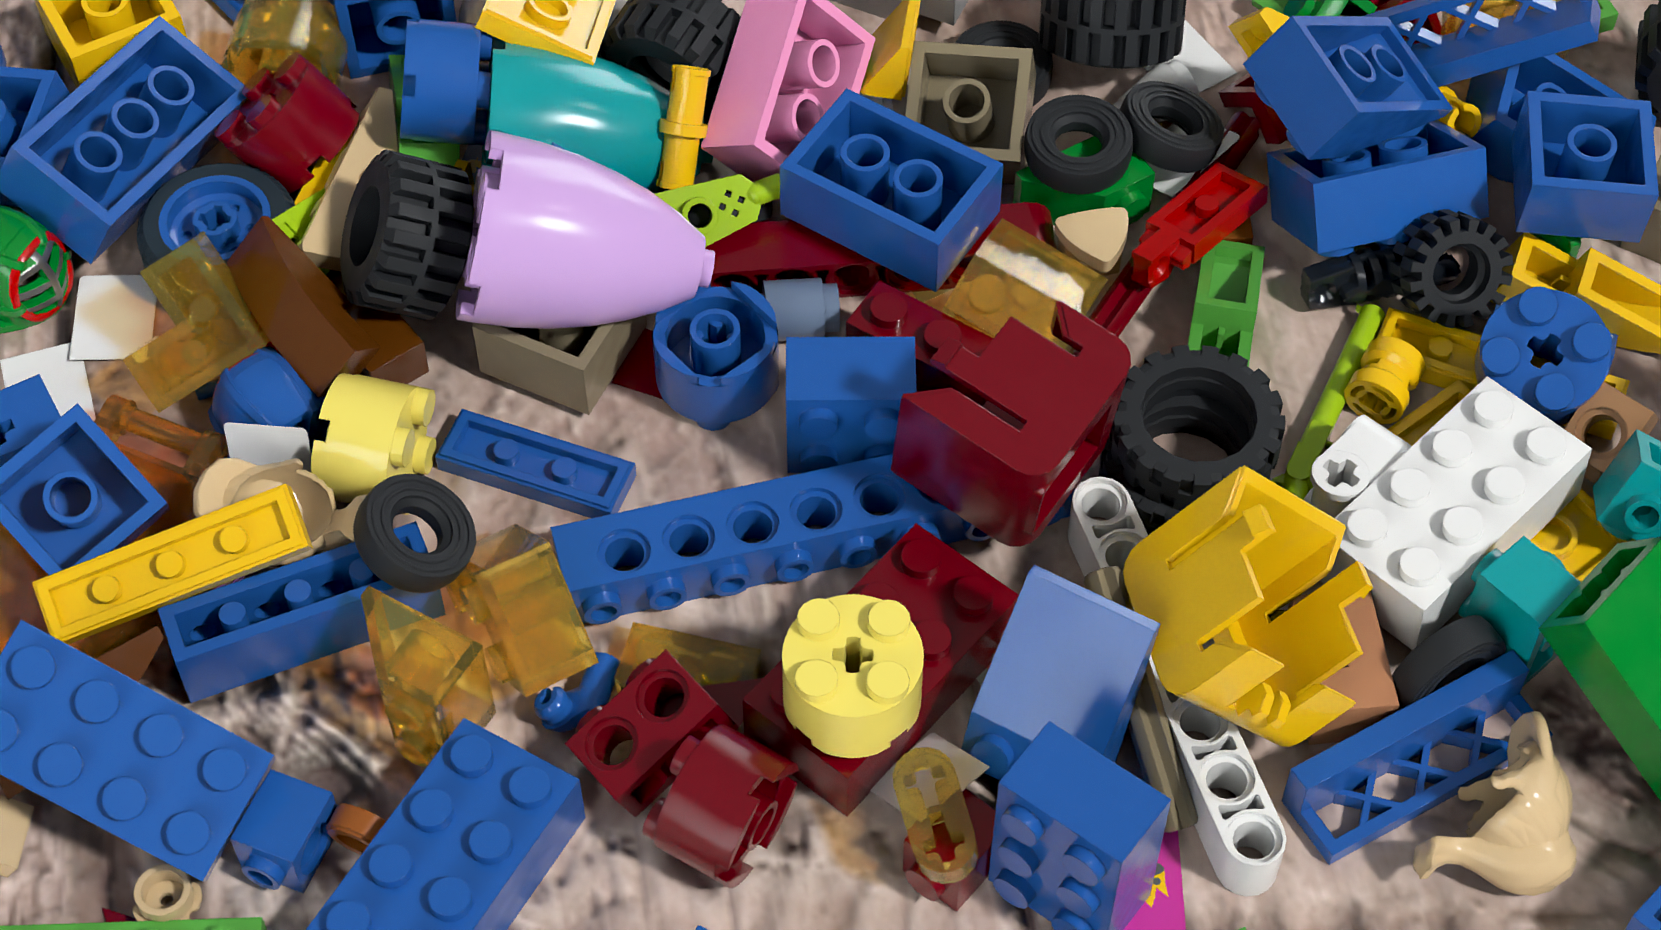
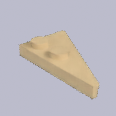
[296,87,398,272]

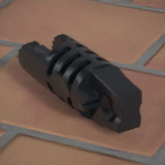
[1300,238,1461,309]

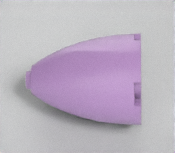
[456,130,715,329]

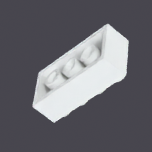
[1320,376,1592,650]

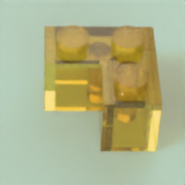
[123,231,270,413]
[446,524,599,697]

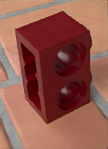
[565,649,736,818]

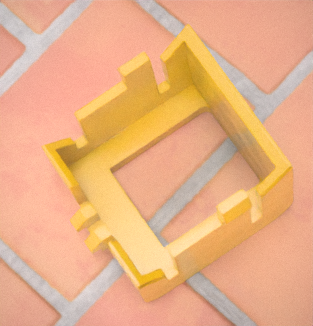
[1123,465,1373,747]

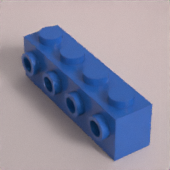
[157,521,446,703]

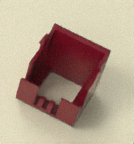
[891,300,1131,547]

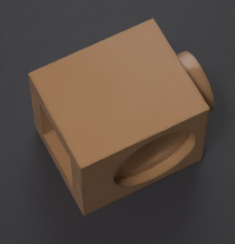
[1564,382,1659,484]

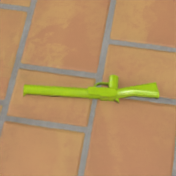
[1272,304,1385,500]

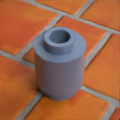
[760,278,840,341]

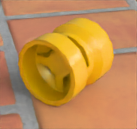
[1344,336,1426,424]

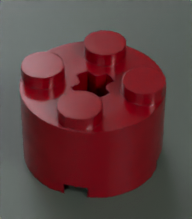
[215,52,359,194]
[642,724,799,889]

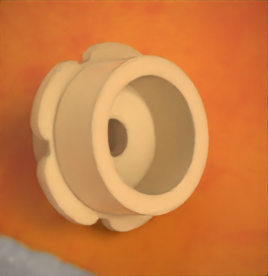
[132,864,203,922]

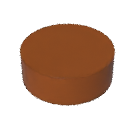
[326,803,386,855]

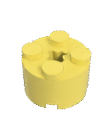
[311,373,436,515]
[782,594,924,758]

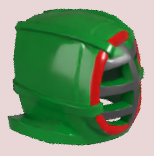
[0,206,74,334]

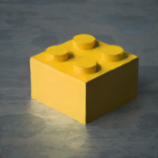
[35,0,187,88]

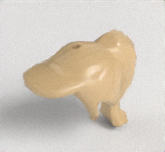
[193,458,367,567]
[1413,711,1577,896]

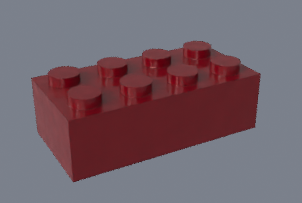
[742,523,1019,817]

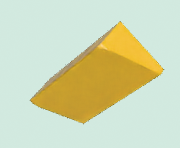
[860,0,921,101]

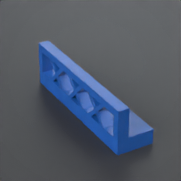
[1364,0,1601,87]
[1281,650,1553,865]

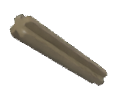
[1084,566,1198,833]

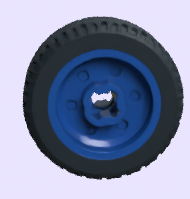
[137,163,295,322]

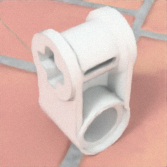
[1304,414,1411,518]

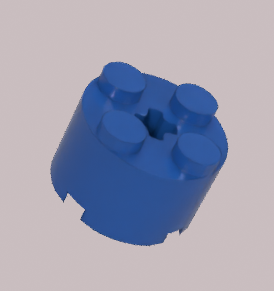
[400,19,492,146]
[652,281,779,431]
[1475,287,1612,425]

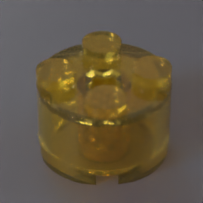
[221,0,348,88]

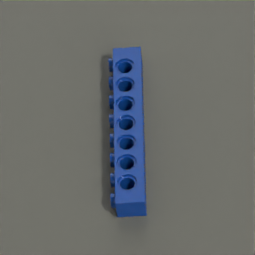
[550,454,1075,626]

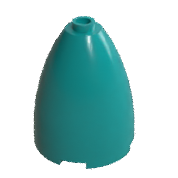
[481,36,713,193]

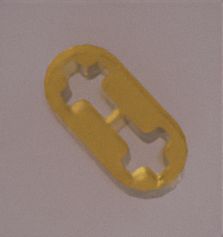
[893,747,978,884]

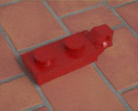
[1131,162,1268,289]

